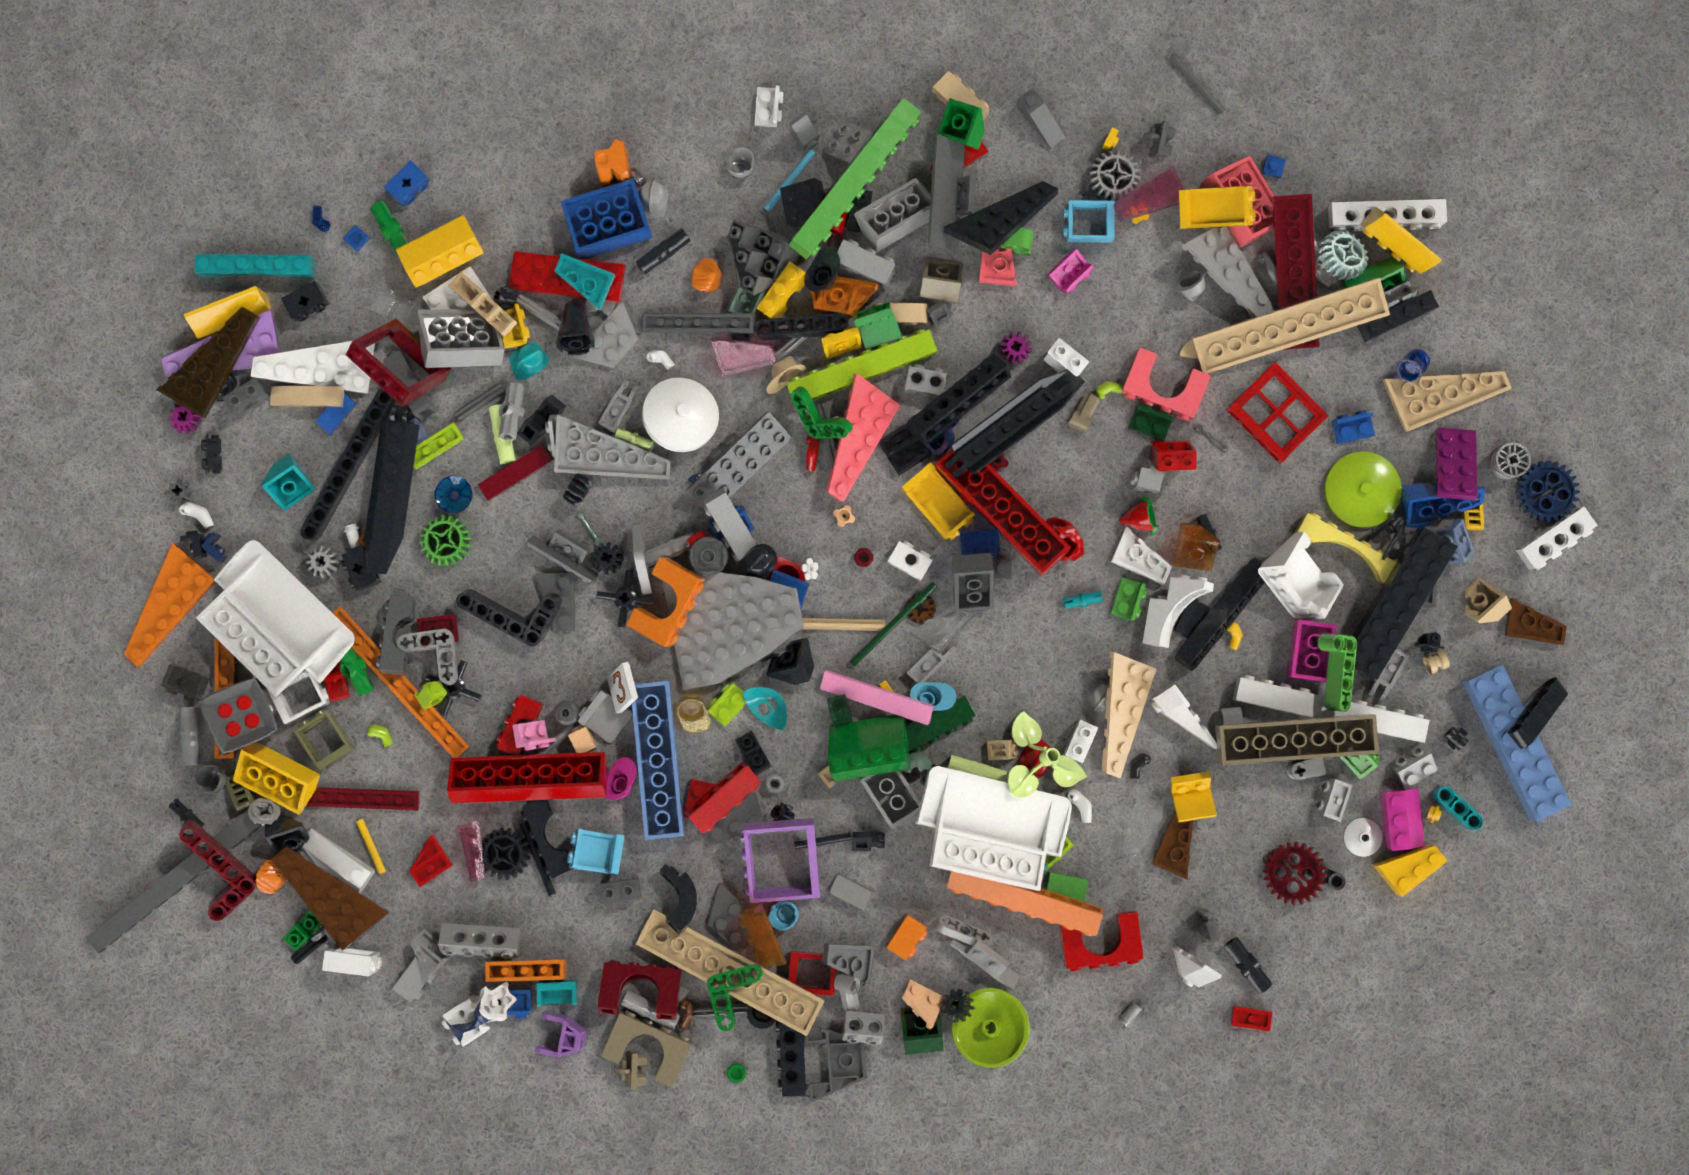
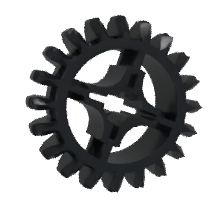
[478,827,531,880]

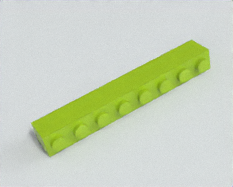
[787,329,938,401]

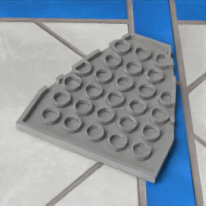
[662,570,804,690]

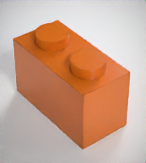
[886,913,928,960]

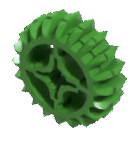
[419,515,472,567]

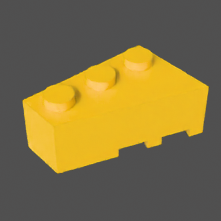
[1372,844,1447,897]

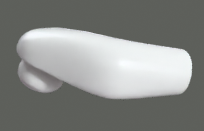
[179,502,214,529]
[1067,789,1092,823]

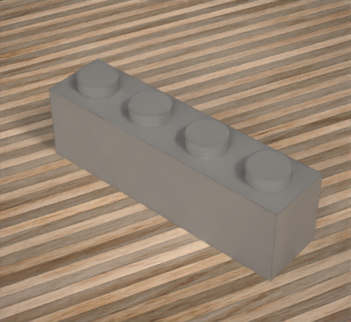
[703,488,757,564]

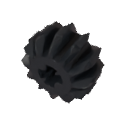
[563,473,592,507]
[591,542,624,575]
[941,989,975,1023]

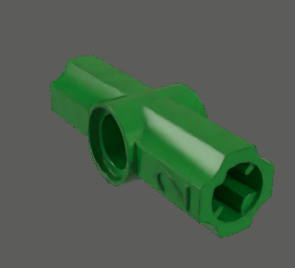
[369,201,408,257]
[339,647,375,697]

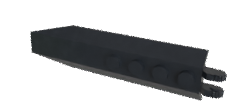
[945,370,1085,478]
[365,405,420,574]

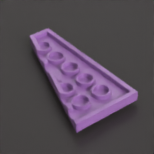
[161,308,280,377]

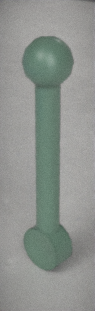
[577,512,602,546]

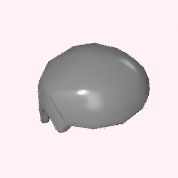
[726,147,755,178]

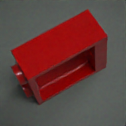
[1150,440,1197,471]
[788,950,838,996]

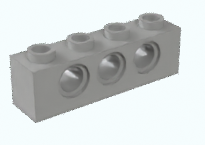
[438,923,521,959]

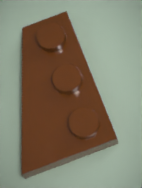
[1151,811,1193,880]

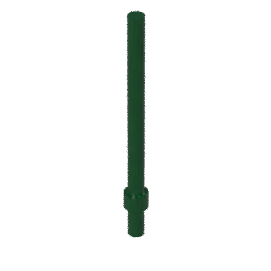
[850,581,938,666]

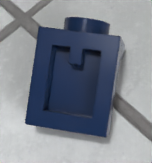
[201,532,228,563]

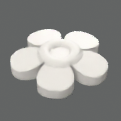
[801,558,818,580]

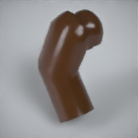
[679,999,693,1030]

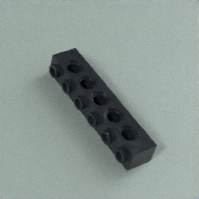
[907,354,1011,445]

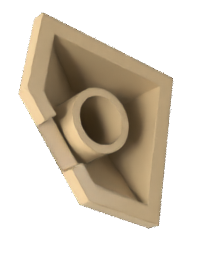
[1465,577,1512,623]

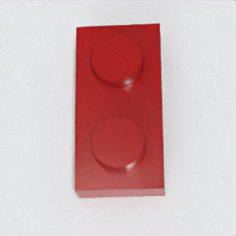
[1230,1005,1273,1031]

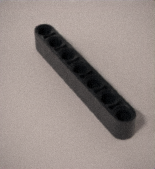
[1175,557,1265,671]

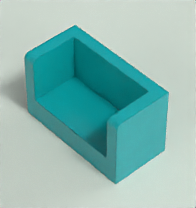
[536,979,579,1007]

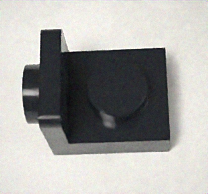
[180,531,207,558]

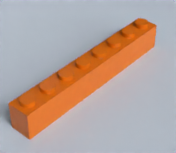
[947,871,1105,936]

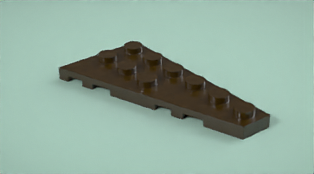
[156,307,261,418]

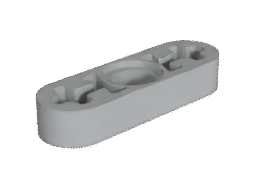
[936,915,992,947]

